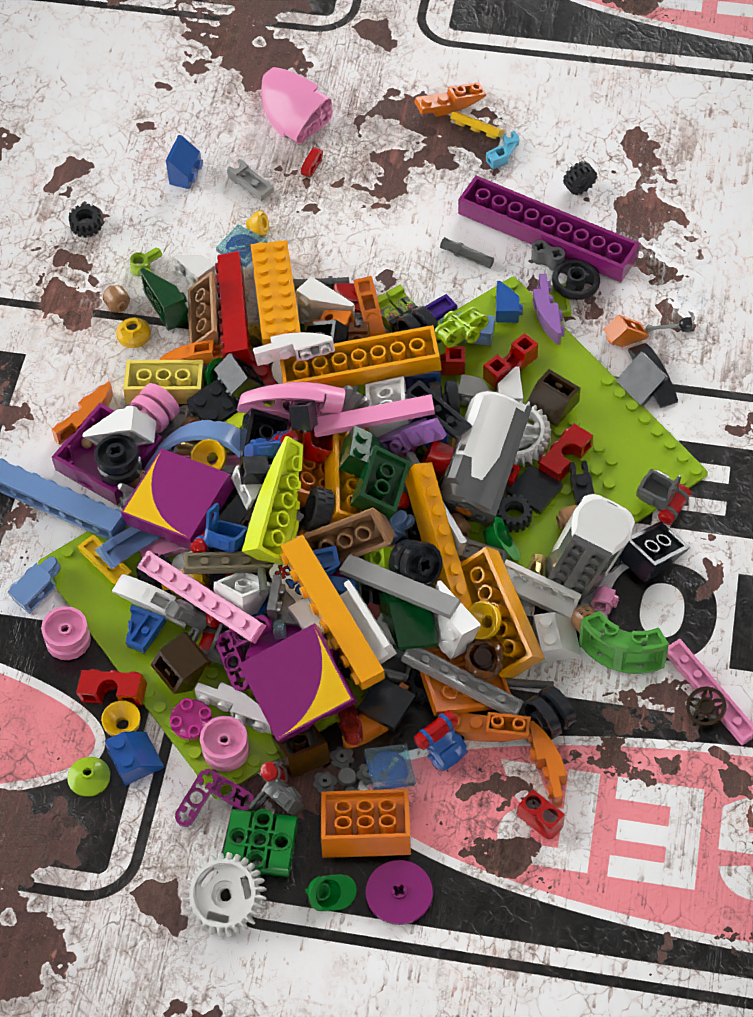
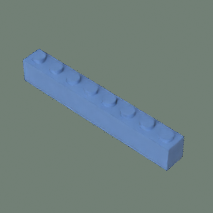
[0,458,127,540]

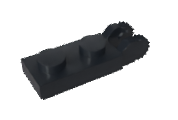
[569,460,595,505]

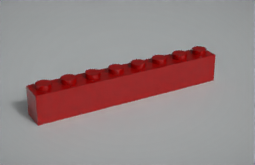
[215,251,252,363]

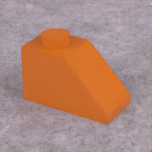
[603,315,649,347]

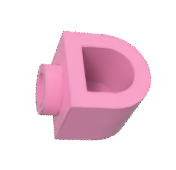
[590,586,619,614]

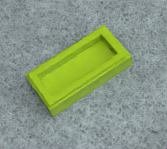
[549,283,572,317]

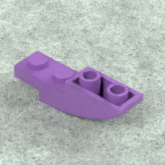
[532,274,565,345]
[377,418,447,455]

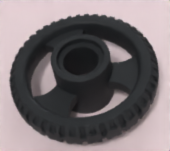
[552,259,600,300]

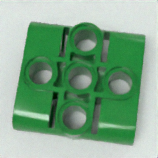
[223,809,298,877]

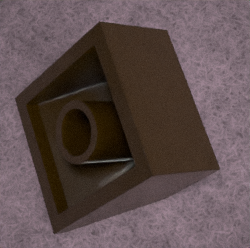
[271,724,331,778]

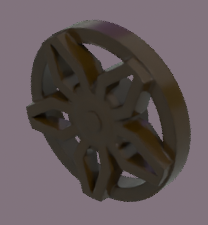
[686,686,727,726]

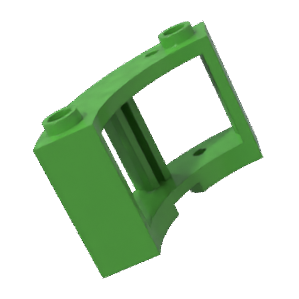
[579,611,669,674]

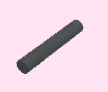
[257,567,268,597]
[506,678,554,689]

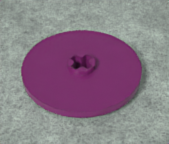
[366,860,433,925]

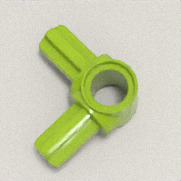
[130,247,163,277]

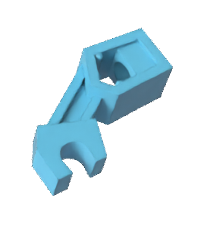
[486,131,519,169]

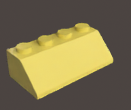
[123,360,204,404]

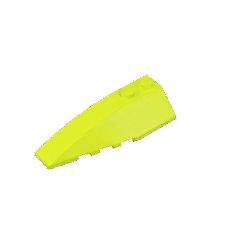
[242,436,303,566]

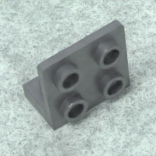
[267,575,300,627]

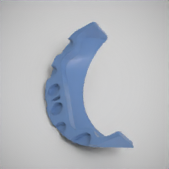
[144,420,241,471]
[94,526,162,569]

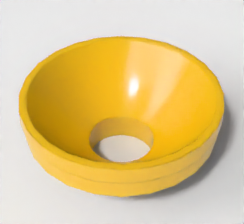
[116,317,151,348]
[191,439,227,470]
[468,601,501,640]
[101,701,141,737]

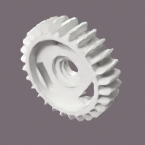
[513,399,551,467]
[183,852,266,937]

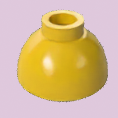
[246,210,269,236]

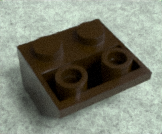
[525,369,581,427]
[151,632,210,694]

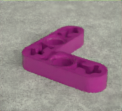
[216,615,273,691]
[175,769,254,827]

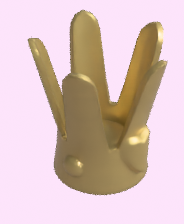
[175,442,198,455]
[527,553,547,577]

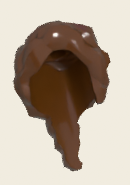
[465,639,505,680]

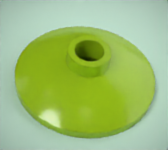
[67,757,111,797]

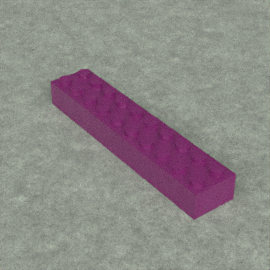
[458,175,640,283]

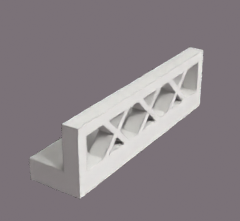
[504,559,582,618]
[340,580,397,664]

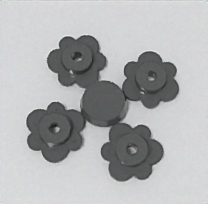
[313,746,381,794]

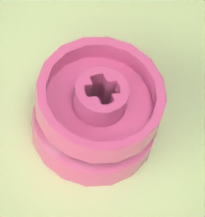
[129,383,180,433]
[41,606,91,660]
[200,716,250,772]

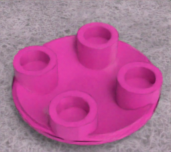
[170,698,212,739]

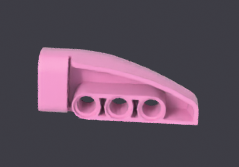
[261,67,332,144]
[237,382,345,423]

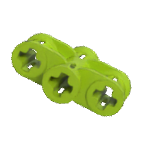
[435,307,489,348]

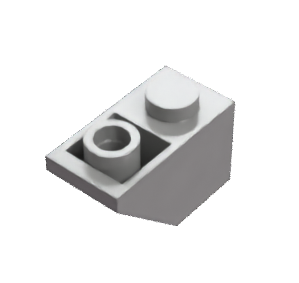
[458,374,491,407]

